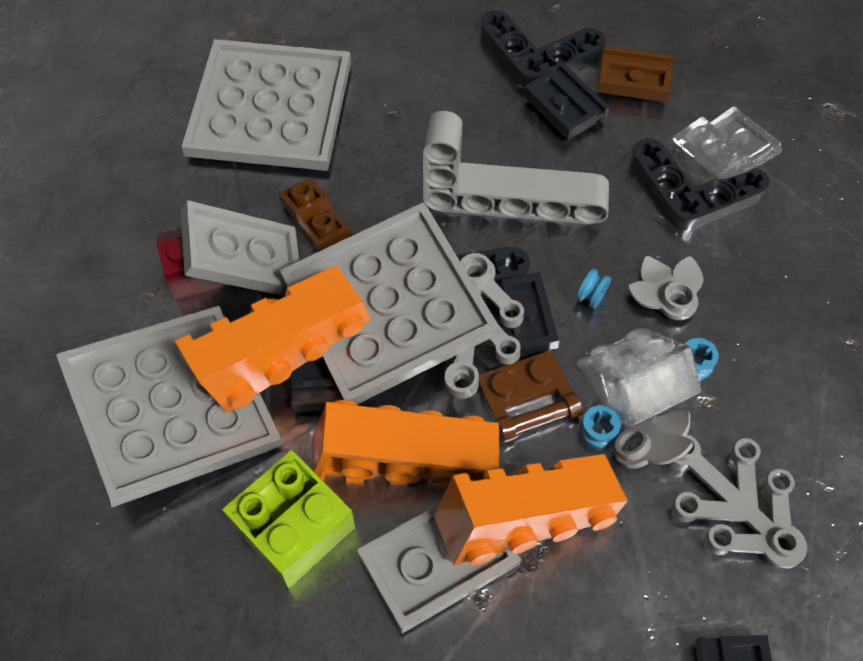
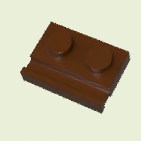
[597,46,674,102]

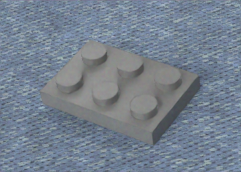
[181,200,299,296]
[357,504,521,634]

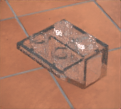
[578,328,702,427]

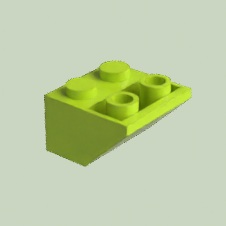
[222,450,355,589]

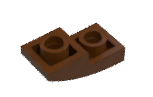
[279,177,353,252]

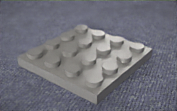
[181,39,351,171]
[280,202,500,404]
[56,306,281,508]

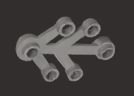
[445,253,524,399]
[667,434,807,568]

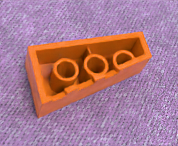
[175,265,371,413]
[311,400,499,486]
[434,454,628,566]

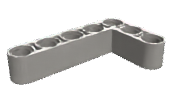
[423,111,609,224]

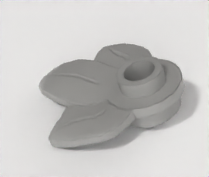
[628,256,703,320]
[615,405,693,469]

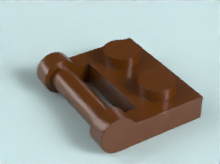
[478,350,583,443]

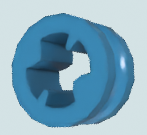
[576,268,611,309]
[678,338,719,379]
[580,405,621,448]

